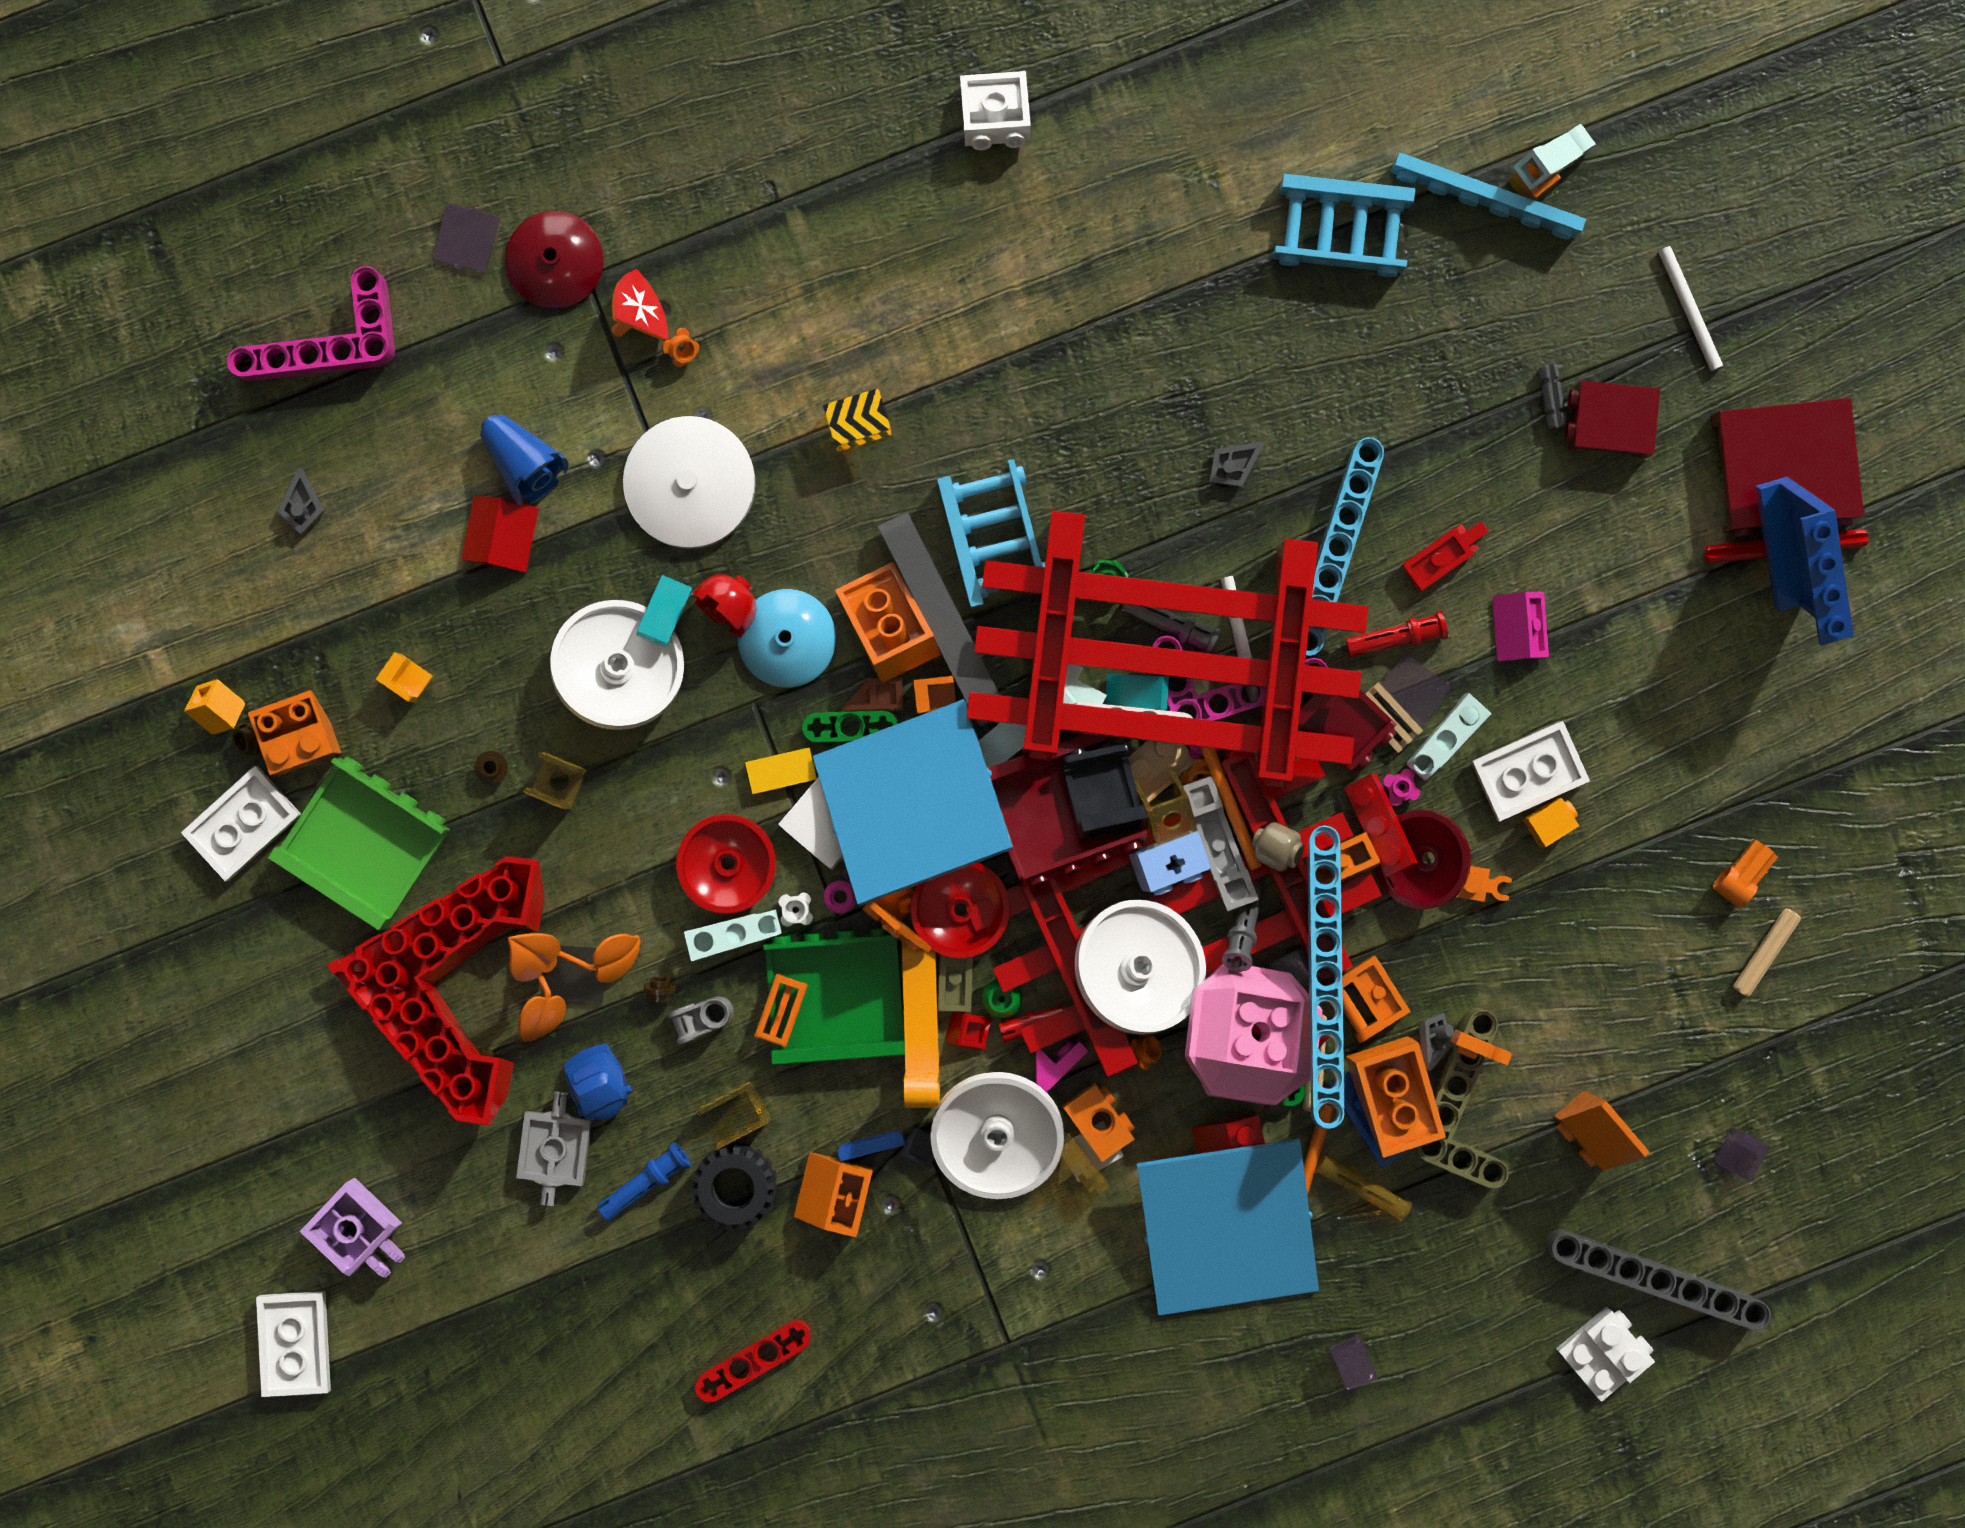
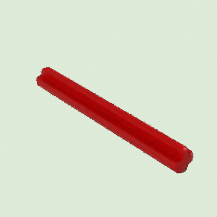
[1703,529,1869,564]

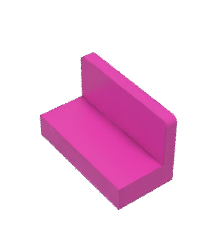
[1492,592,1549,661]

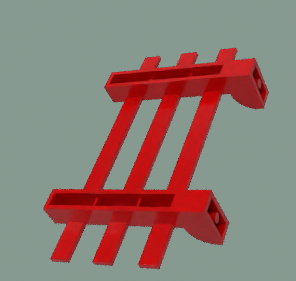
[966,511,1369,789]
[966,751,1382,1079]

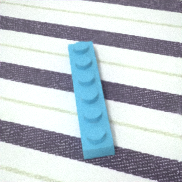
[1391,152,1586,239]

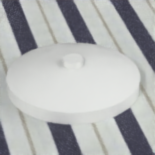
[623,416,756,549]
[550,600,684,730]
[1075,900,1206,1034]
[931,1072,1064,1199]

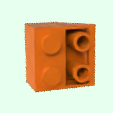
[248,690,342,776]
[794,1152,874,1238]

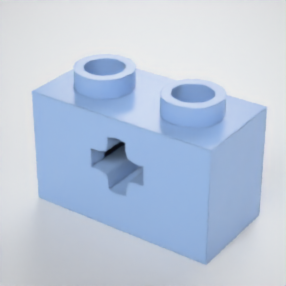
[1129,830,1211,895]

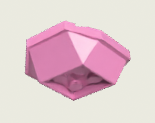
[1185,964,1323,1106]

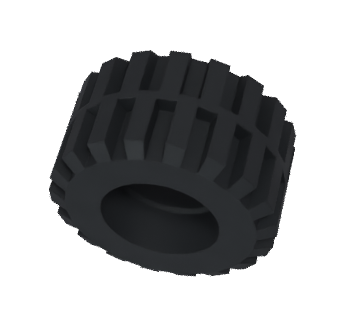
[691,1143,778,1231]

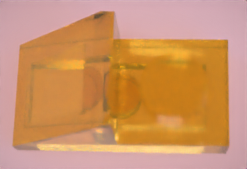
[1057,1131,1110,1195]

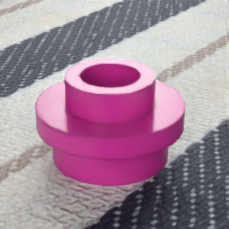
[824,880,856,913]

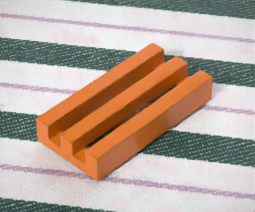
[754,973,808,1048]

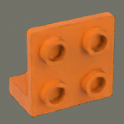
[863,887,932,953]

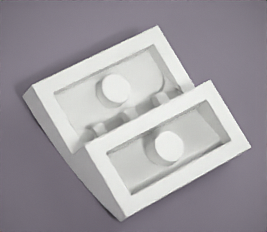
[778,777,843,870]

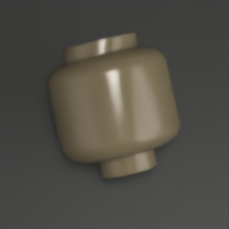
[1252,822,1305,872]

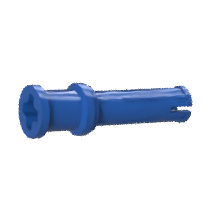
[597,1142,691,1222]

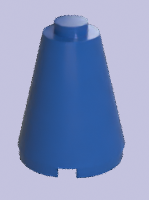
[480,415,569,505]

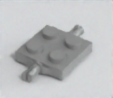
[516,1092,592,1206]

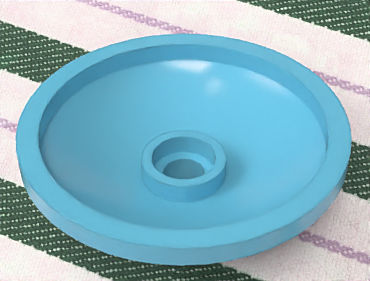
[738,589,836,688]

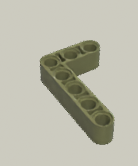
[1413,1008,1509,1189]

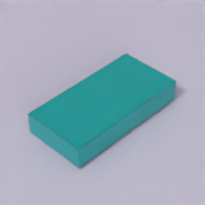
[636,575,692,647]
[1105,674,1169,710]

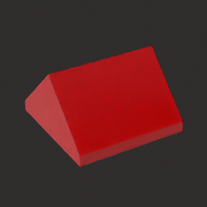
[461,495,539,573]

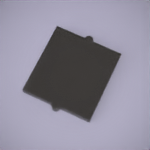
[543,945,604,1003]

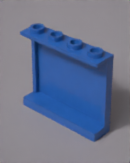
[1755,477,1854,645]

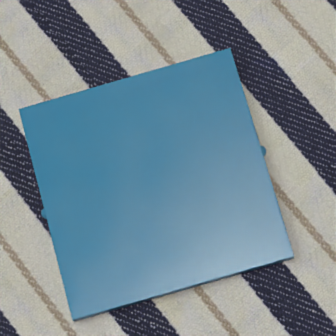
[813,699,1014,906]
[1137,1139,1319,1315]

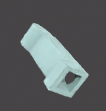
[1513,124,1596,191]
[1406,693,1491,781]
[684,910,782,961]

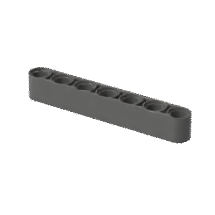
[878,511,1000,729]
[1545,1229,1771,1330]

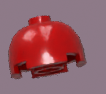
[690,574,757,638]

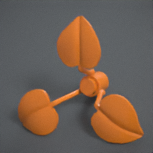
[508,933,641,1042]

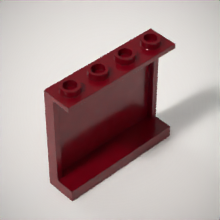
[1711,398,1864,537]
[988,734,1148,889]

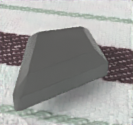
[1209,441,1264,488]
[277,468,325,535]
[1419,1013,1454,1071]

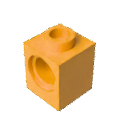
[1522,798,1579,847]

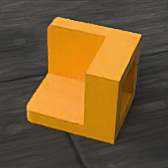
[376,652,432,703]
[184,679,245,734]

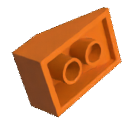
[835,561,941,684]
[1346,1036,1446,1158]
[1554,1091,1650,1170]

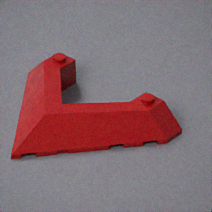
[326,856,545,1126]

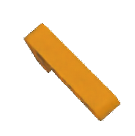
[902,942,940,1108]

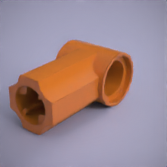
[1712,840,1778,909]

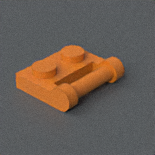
[1325,955,1411,1043]

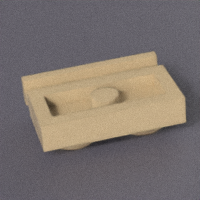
[1128,741,1194,804]

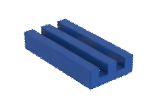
[837,1129,906,1162]

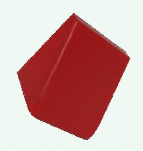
[946,1011,992,1051]

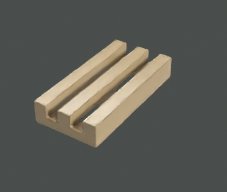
[1365,682,1423,753]

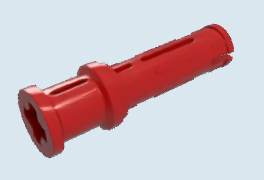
[1345,610,1448,658]

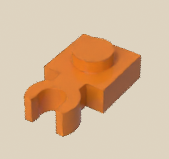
[1456,866,1512,902]
[1450,1029,1513,1066]

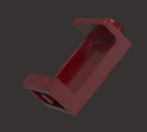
[1564,380,1661,458]
[1299,668,1397,772]

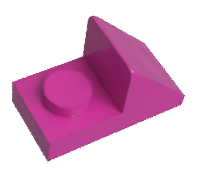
[1036,1039,1088,1092]

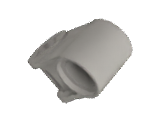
[667,996,734,1045]

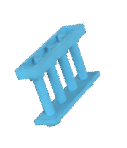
[1272,174,1415,277]
[937,459,1045,609]

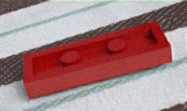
[1344,773,1418,877]

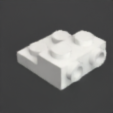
[960,71,1031,150]
[1556,1306,1655,1402]

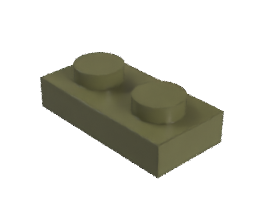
[938,955,973,1012]

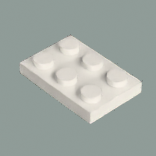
[1470,721,1590,821]
[181,766,301,881]
[256,1291,331,1397]

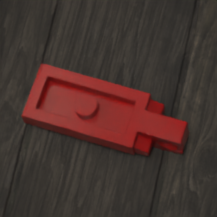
[1400,521,1489,593]

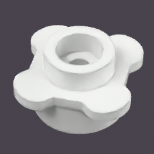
[779,893,813,927]

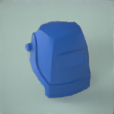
[564,1043,633,1121]

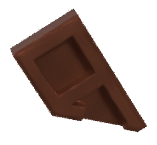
[842,677,903,712]

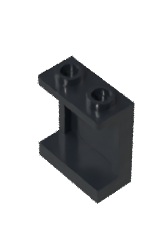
[1061,742,1148,842]

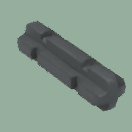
[1539,364,1567,429]

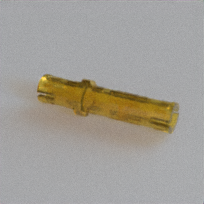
[1315,1154,1412,1222]

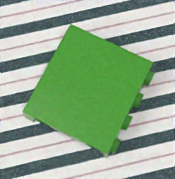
[268,756,450,930]

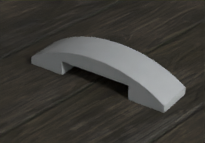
[1183,776,1259,912]

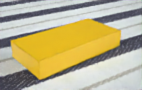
[745,747,817,794]

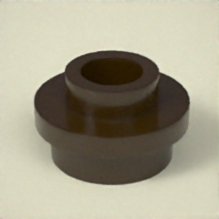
[232,723,260,756]
[474,751,508,784]
[643,977,677,1002]

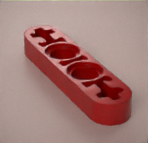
[695,1319,811,1402]

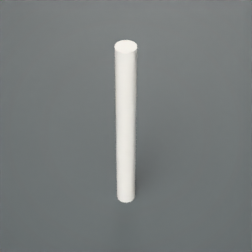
[1658,246,1723,371]
[1220,576,1259,703]

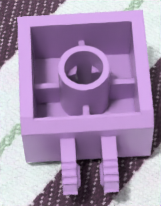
[299,1178,405,1278]

